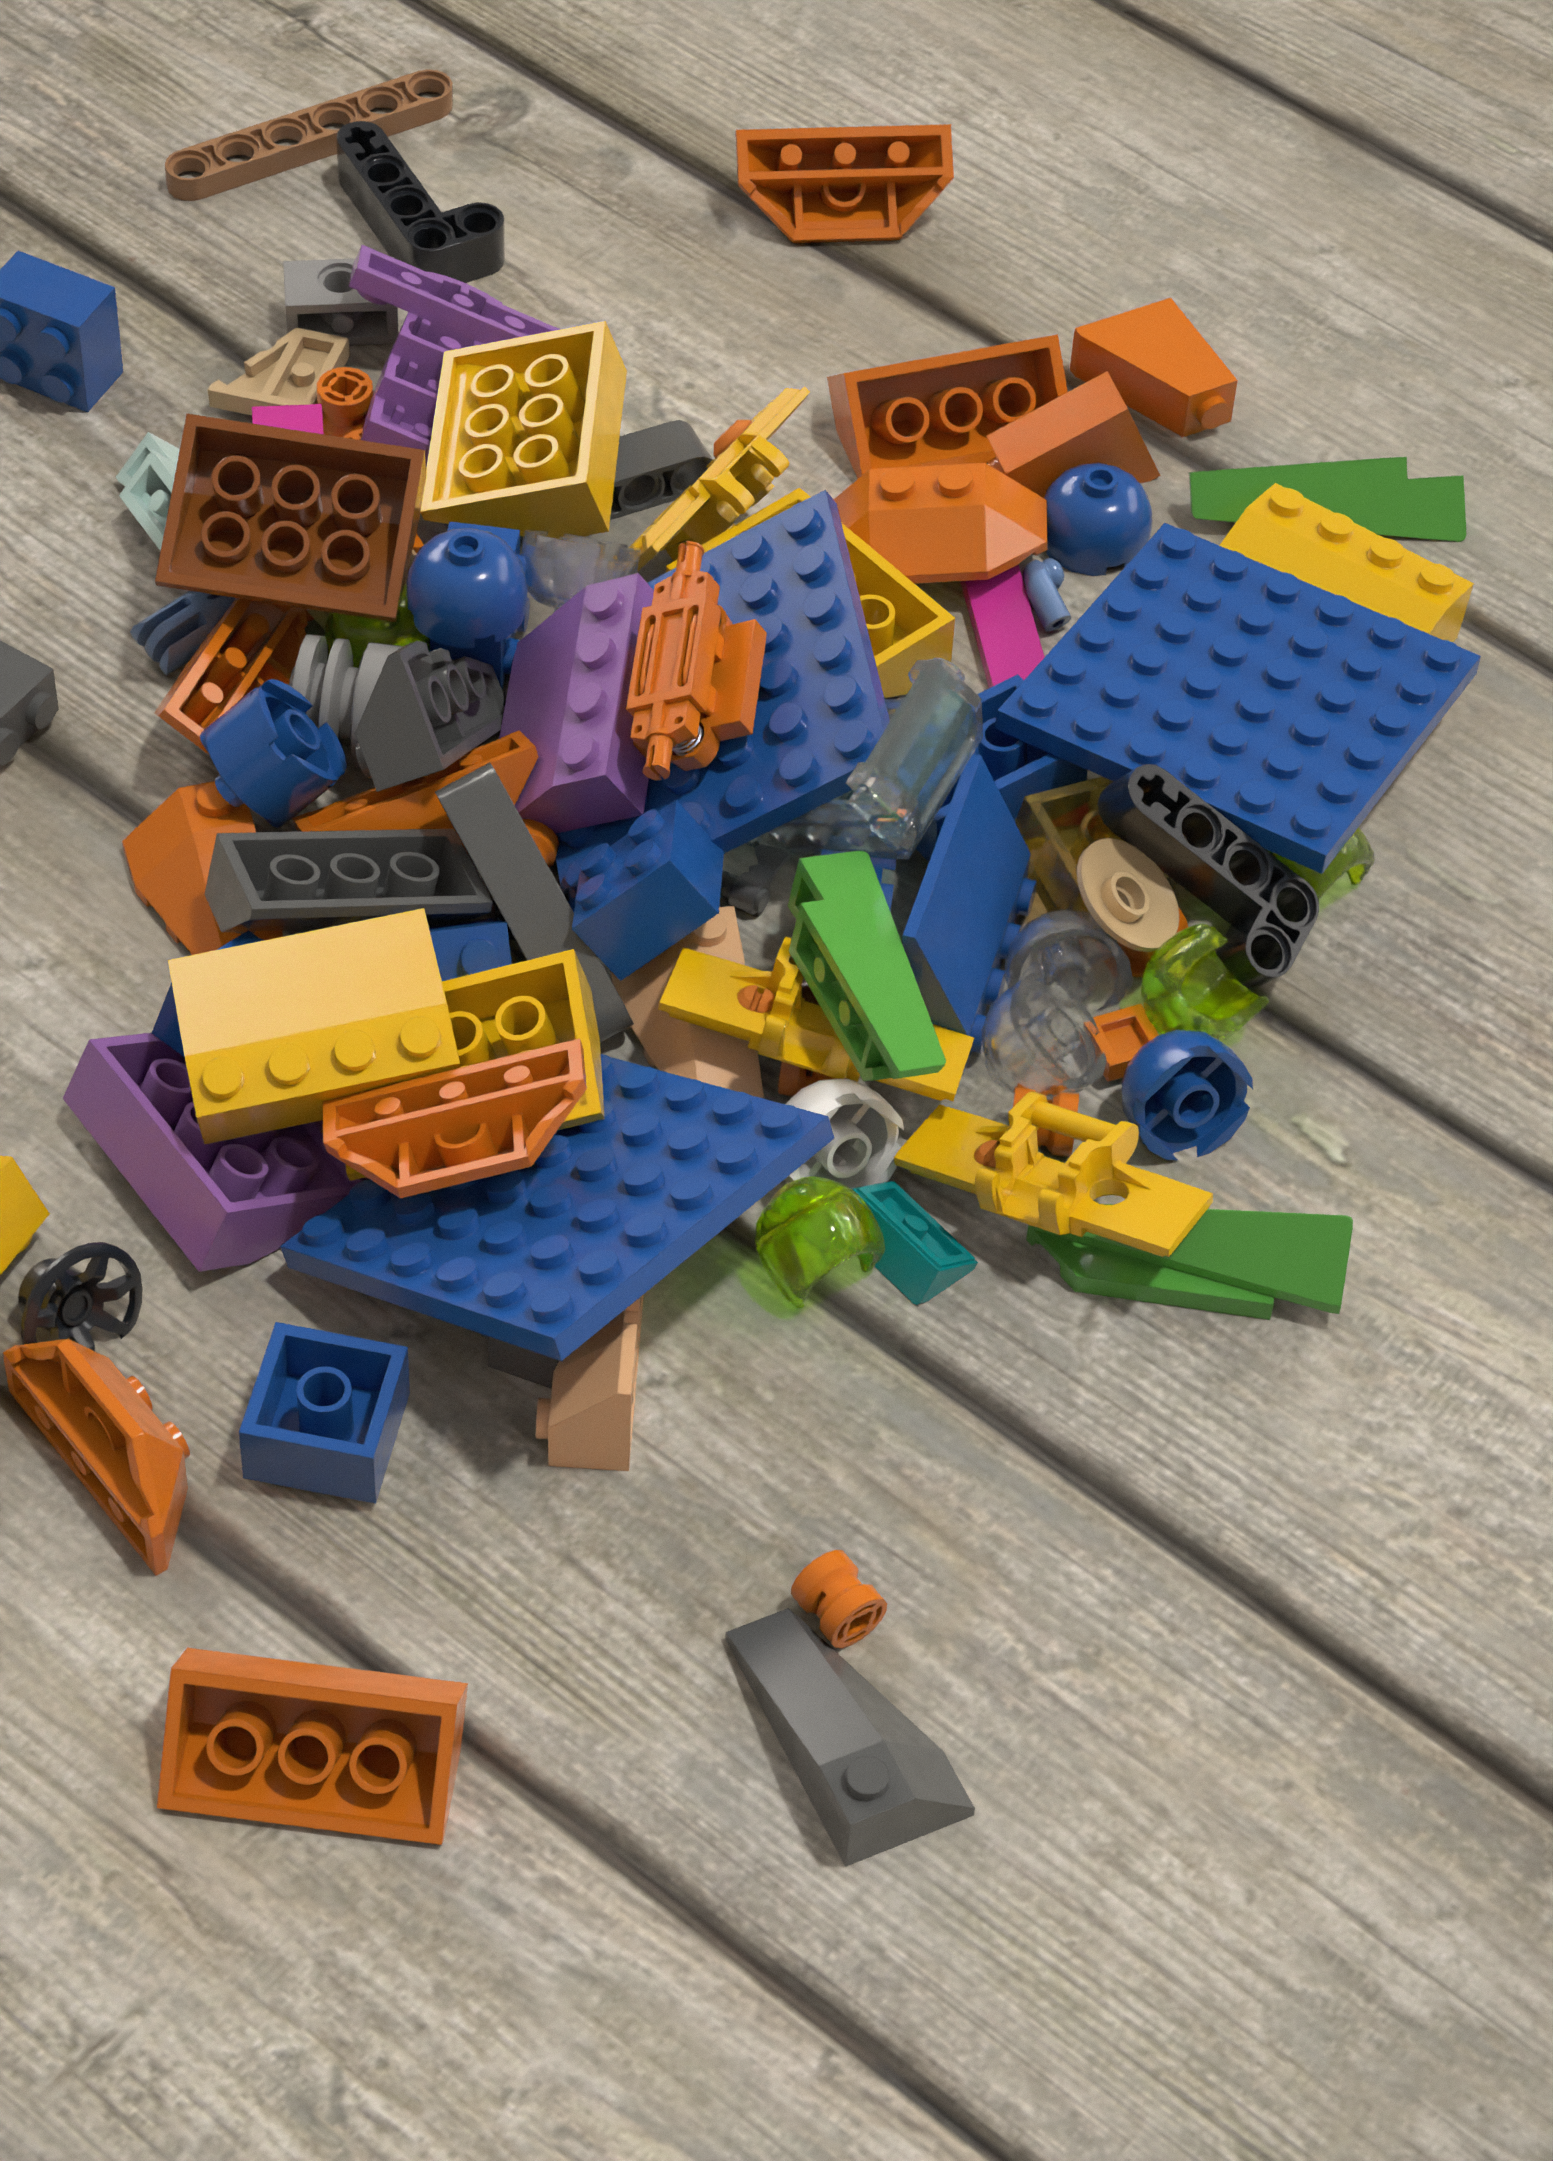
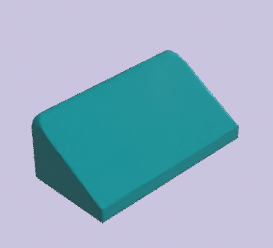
[834,1181,978,1305]

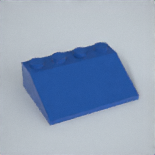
[902,753,1037,1075]

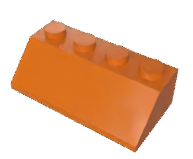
[827,334,1068,479]
[157,1648,468,1845]

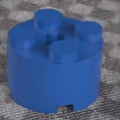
[200,679,347,828]

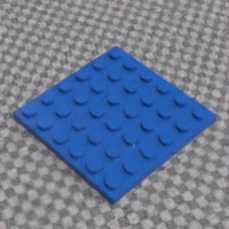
[556,490,901,912]
[995,523,1481,874]
[280,1054,834,1361]

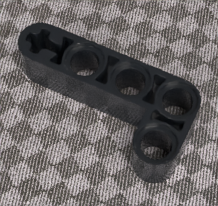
[336,121,505,283]
[1098,764,1319,994]

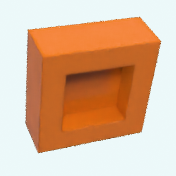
[1081,1003,1159,1082]

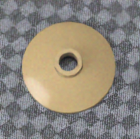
[1077,838,1179,952]

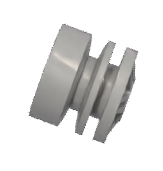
[289,634,403,768]

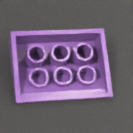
[499,573,654,834]
[63,1033,369,1272]

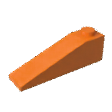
[122,781,283,955]

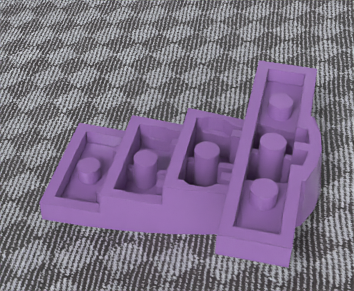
[349,245,561,467]

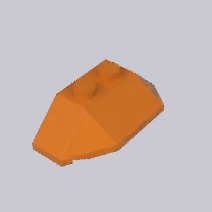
[735,124,954,243]
[833,463,1048,583]
[154,598,308,754]
[292,730,539,854]
[323,1038,587,1198]
[3,1339,190,1576]

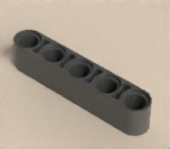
[443,420,713,547]
[435,762,634,1043]

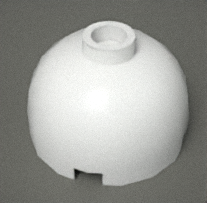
[784,1079,904,1212]

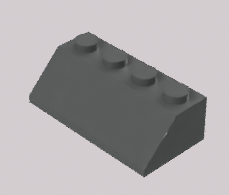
[204,829,493,934]

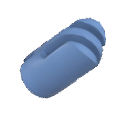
[130,591,236,676]

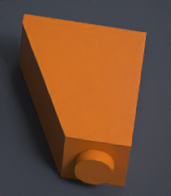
[1070,298,1238,437]
[986,371,1161,498]

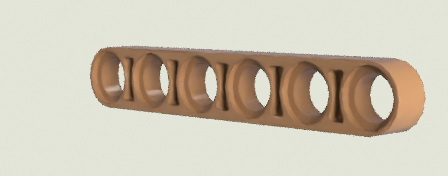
[165,69,453,201]

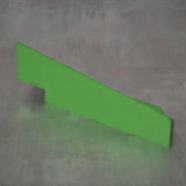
[1189,457,1467,542]
[787,851,946,1081]
[1026,1204,1353,1320]

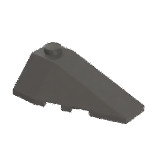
[355,641,506,792]
[725,1608,975,1867]

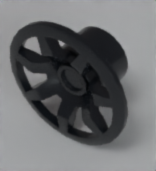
[18,1242,143,1351]

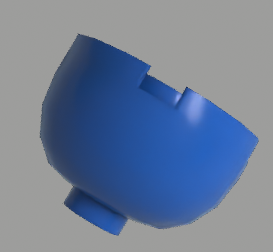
[1044,463,1153,576]
[406,528,527,648]
[1122,1030,1253,1160]

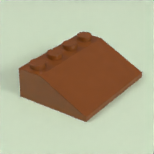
[155,413,426,622]

